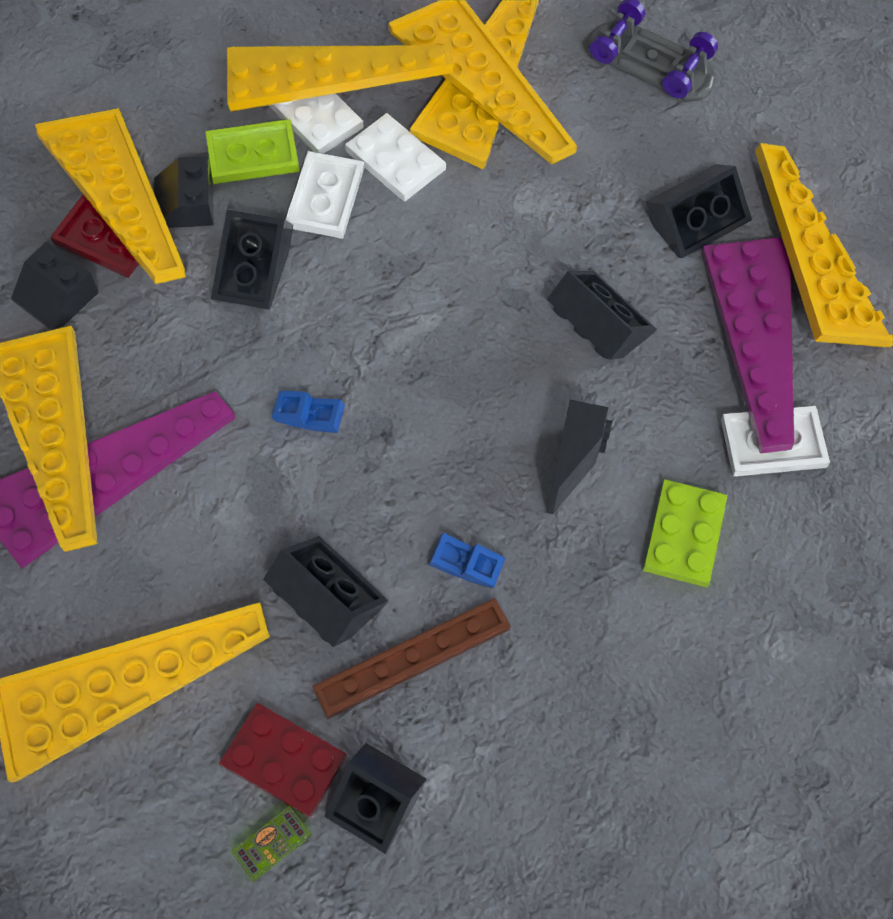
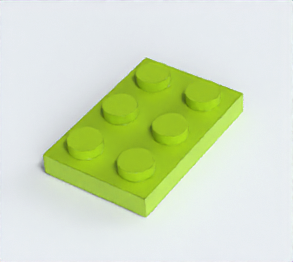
[205,119,300,184]
[643,479,728,588]

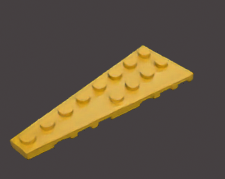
[388,0,577,165]
[410,0,539,169]
[227,45,454,112]
[35,108,186,284]
[755,143,893,348]
[0,326,98,552]
[0,602,270,783]

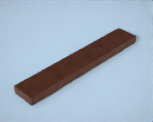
[312,598,511,720]

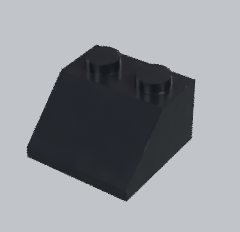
[154,156,214,228]
[11,241,98,330]
[324,743,427,854]

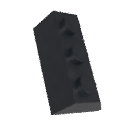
[645,164,752,258]
[546,271,657,360]
[263,536,388,647]

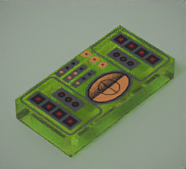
[231,805,312,883]

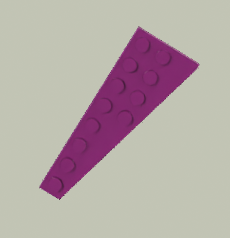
[702,237,794,454]
[0,391,235,569]

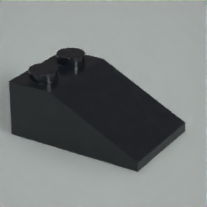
[211,210,294,310]
[547,400,612,514]

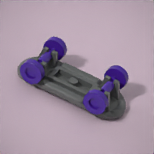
[588,0,718,101]

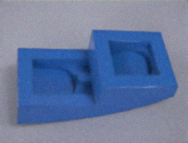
[272,391,345,433]
[428,533,506,588]

